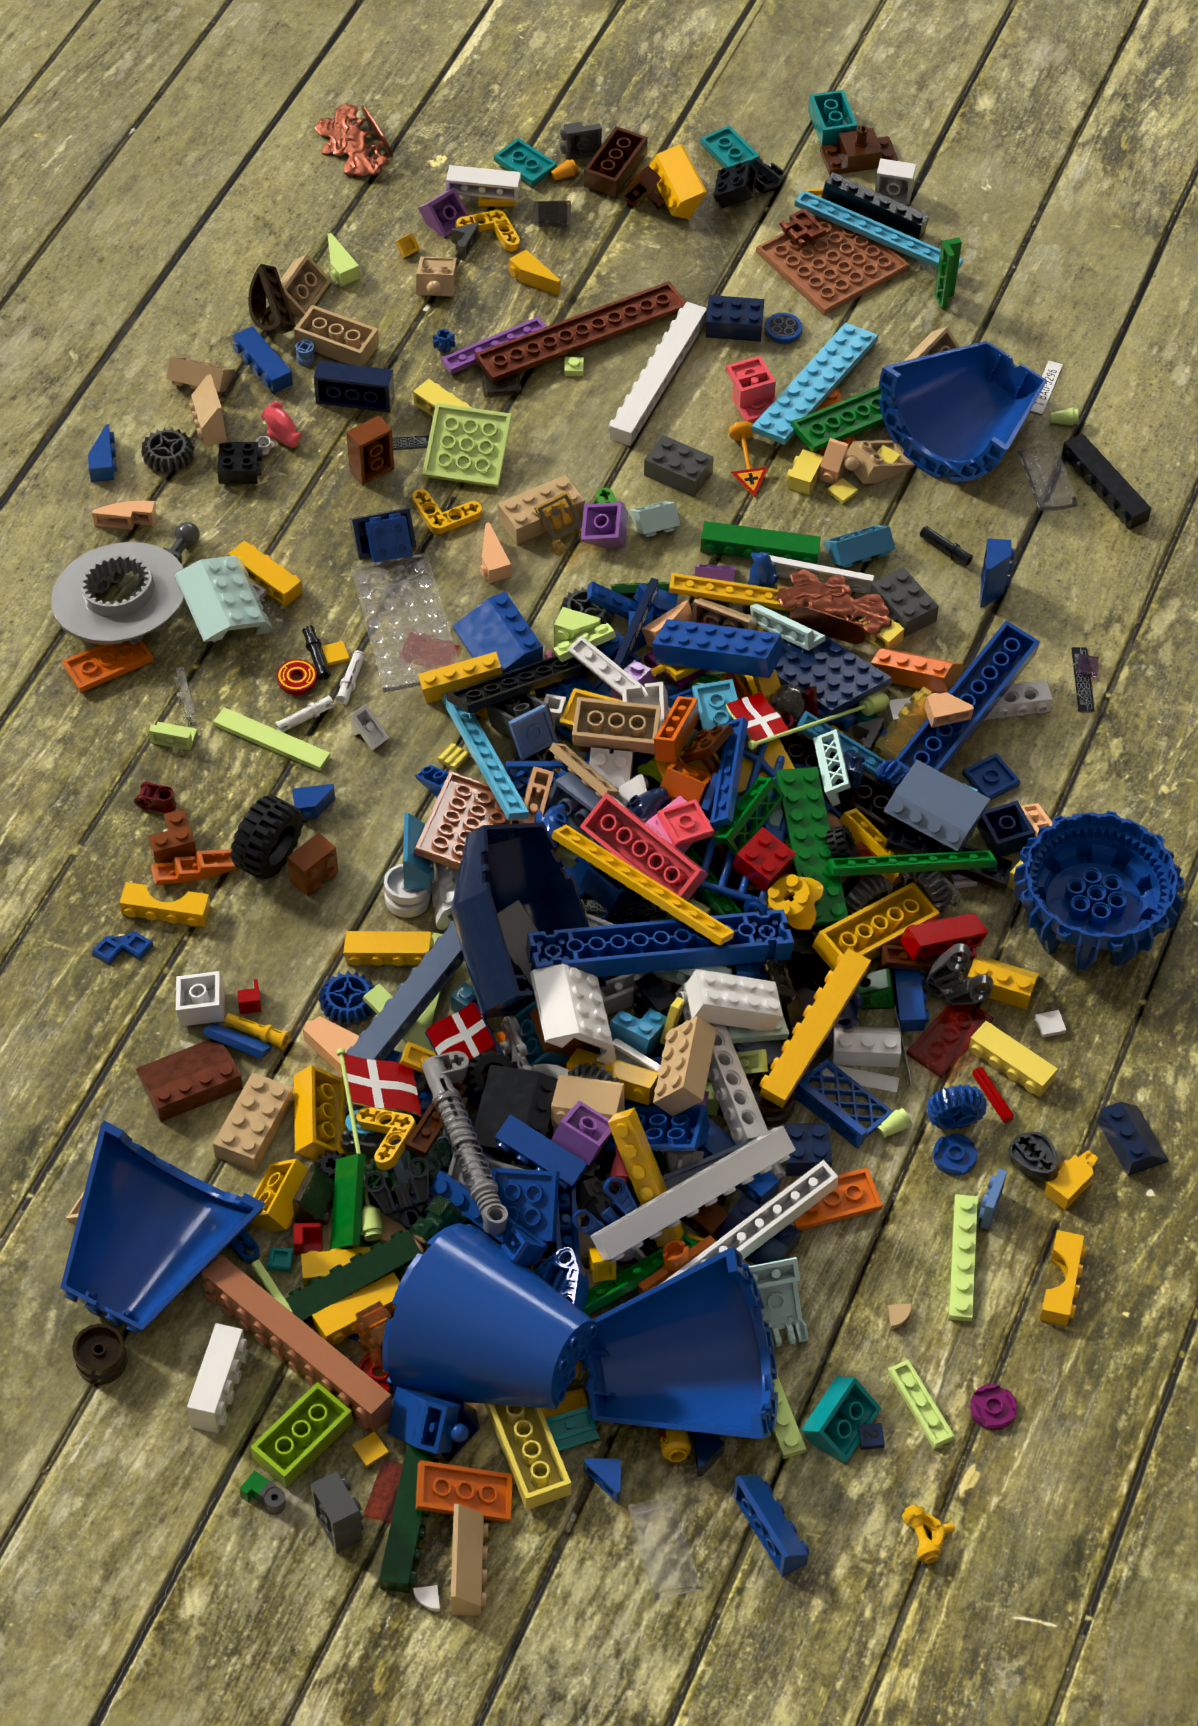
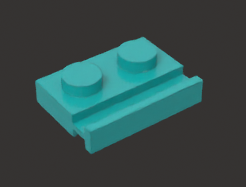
[545,1406,600,1452]

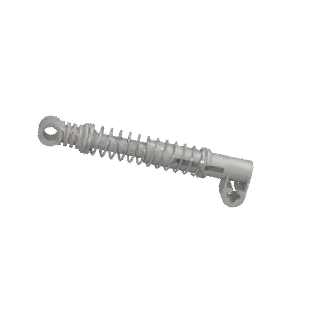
[421,1051,508,1235]

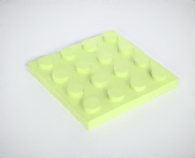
[422,403,512,488]

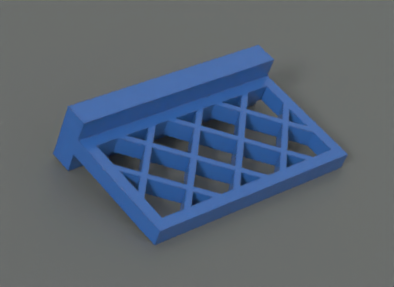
[506,761,589,796]
[796,1059,894,1148]

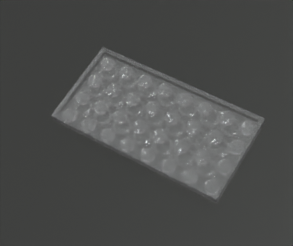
[350,553,459,693]

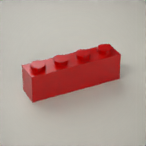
[900,913,988,960]

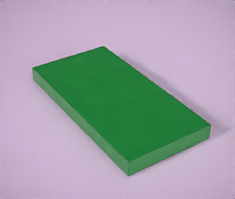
[330,1153,366,1250]

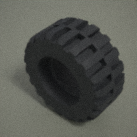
[230,795,303,880]

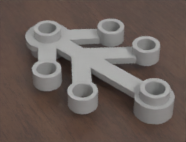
[500,1016,533,1071]

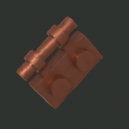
[779,209,826,247]

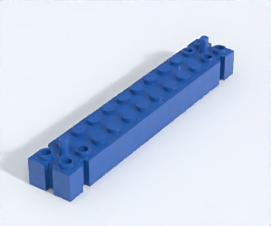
[526,909,794,977]

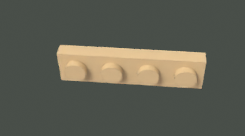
[549,743,620,798]

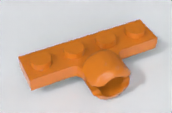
[638,1235,716,1295]

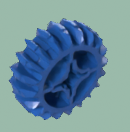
[319,970,375,1026]
[926,1084,987,1130]

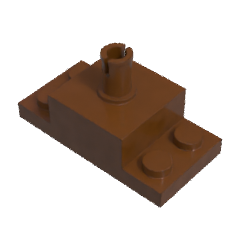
[820,125,899,176]

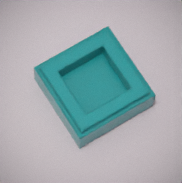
[267,1246,294,1273]

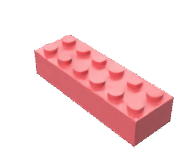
[580,793,708,901]

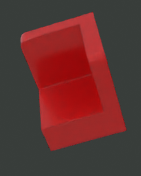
[237,979,262,1014]
[293,1223,322,1255]

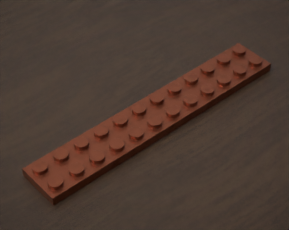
[475,281,686,383]

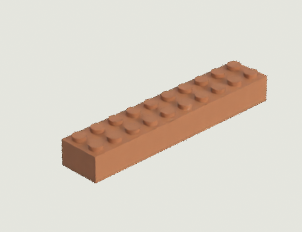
[202,1254,392,1433]

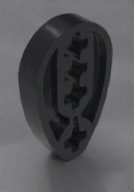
[1009,1132,1059,1181]

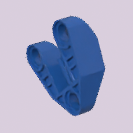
[571,1176,637,1236]
[534,1247,589,1310]

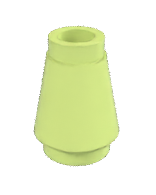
[1051,407,1078,426]
[877,1108,912,1138]

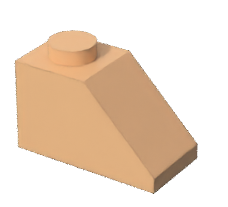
[819,438,848,484]
[924,692,974,728]

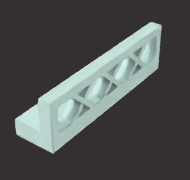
[750,603,825,651]
[813,729,851,806]

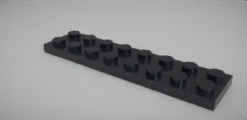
[446,655,590,713]

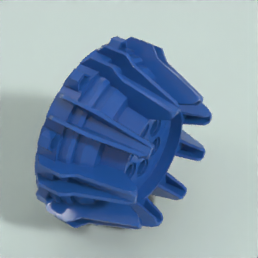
[1013,811,1184,970]

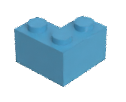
[609,1009,667,1056]

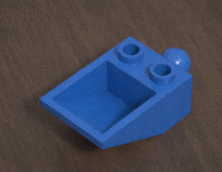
[387,1386,469,1454]

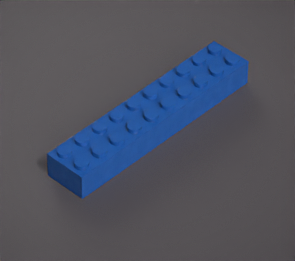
[894,620,1040,773]

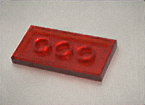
[906,1004,993,1078]

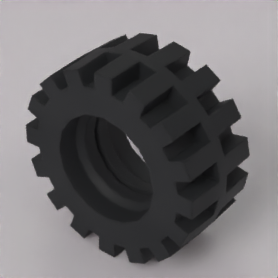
[826,825,858,858]

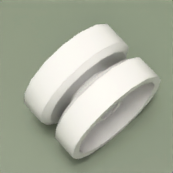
[384,864,431,918]

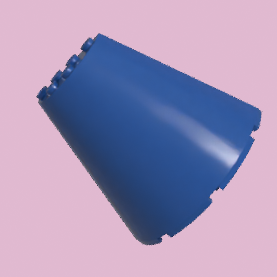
[879,341,1047,482]
[60,1120,266,1334]
[382,1223,599,1409]
[581,1247,778,1439]

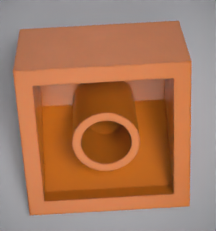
[660,759,713,805]

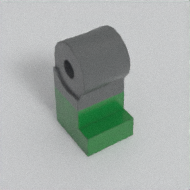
[240,1470,286,1514]

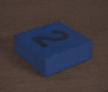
[858,1423,885,1450]

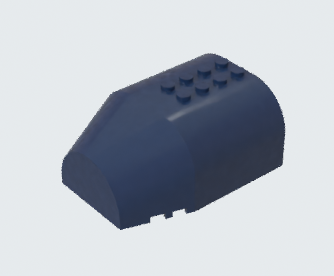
[451,822,607,1018]

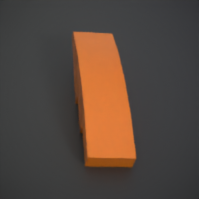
[151,849,240,885]

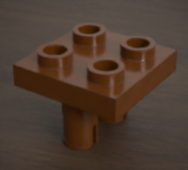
[680,724,734,774]

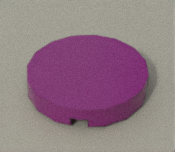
[969,1384,1017,1430]

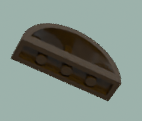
[248,264,296,334]

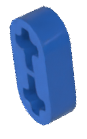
[229,1229,260,1264]

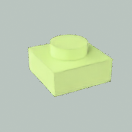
[564,357,584,376]

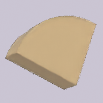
[887,1303,911,1329]

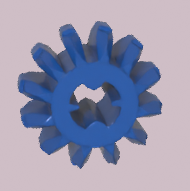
[875,759,908,790]

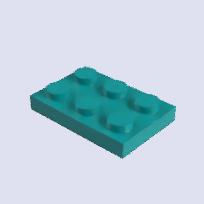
[700,125,760,168]
[494,138,557,187]

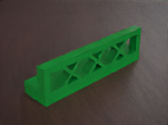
[934,237,962,310]
[712,777,785,856]

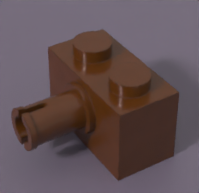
[620,166,664,208]
[680,1203,729,1239]

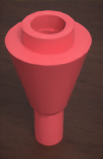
[609,1142,630,1185]

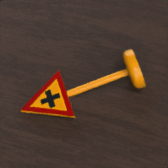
[728,421,768,498]

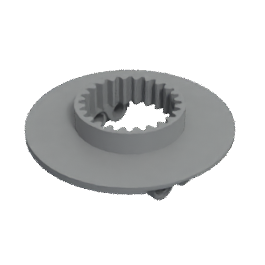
[51,542,185,644]

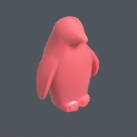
[261,401,302,448]

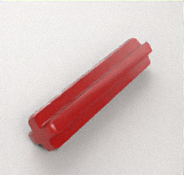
[972,1066,1014,1123]

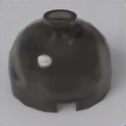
[768,684,805,726]

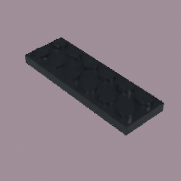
[885,819,1012,891]

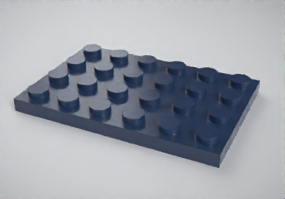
[775,628,892,716]

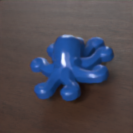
[544,673,592,702]

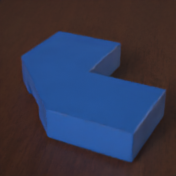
[92,932,153,966]

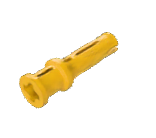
[224,1013,290,1050]

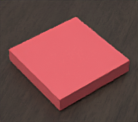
[657,799,715,848]

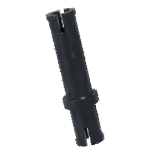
[920,526,973,566]
[302,625,331,680]

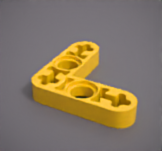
[456,210,520,252]
[412,489,482,535]
[356,1107,417,1170]

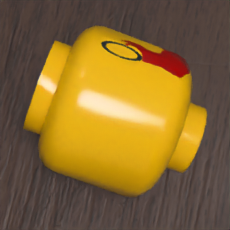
[659,1429,692,1462]

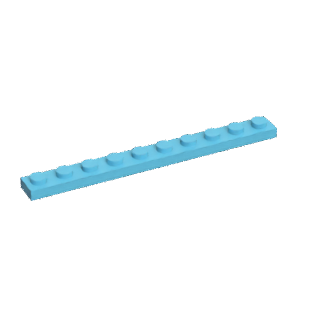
[794,190,963,269]
[442,693,529,821]

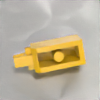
[1044,1150,1098,1210]

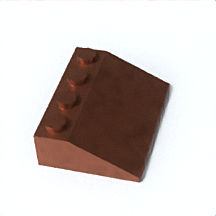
[136,1039,243,1122]

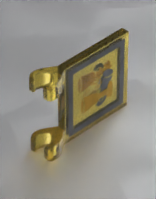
[534,491,583,555]

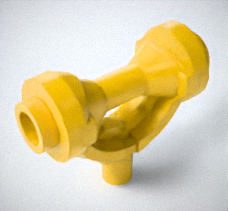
[902,1505,955,1564]

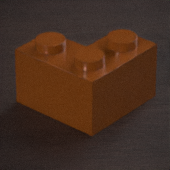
[148,809,196,863]

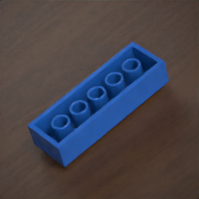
[652,619,784,678]

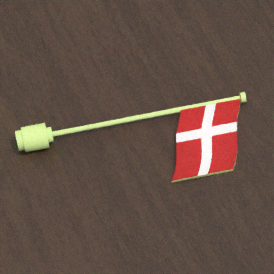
[726,691,889,749]
[336,1048,422,1241]

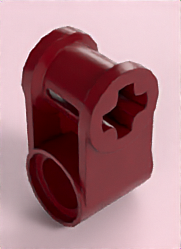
[134,781,177,813]

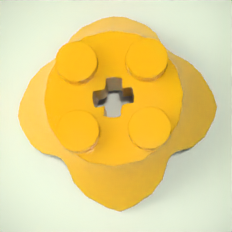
[767,874,824,930]

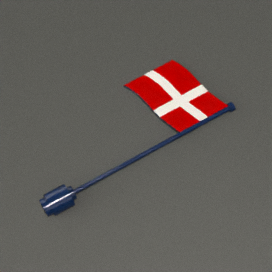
[425,996,553,1140]

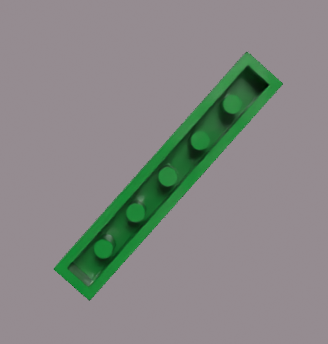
[700,521,821,564]

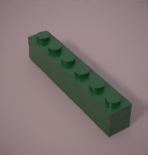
[286,1230,422,1324]
[379,1445,439,1593]

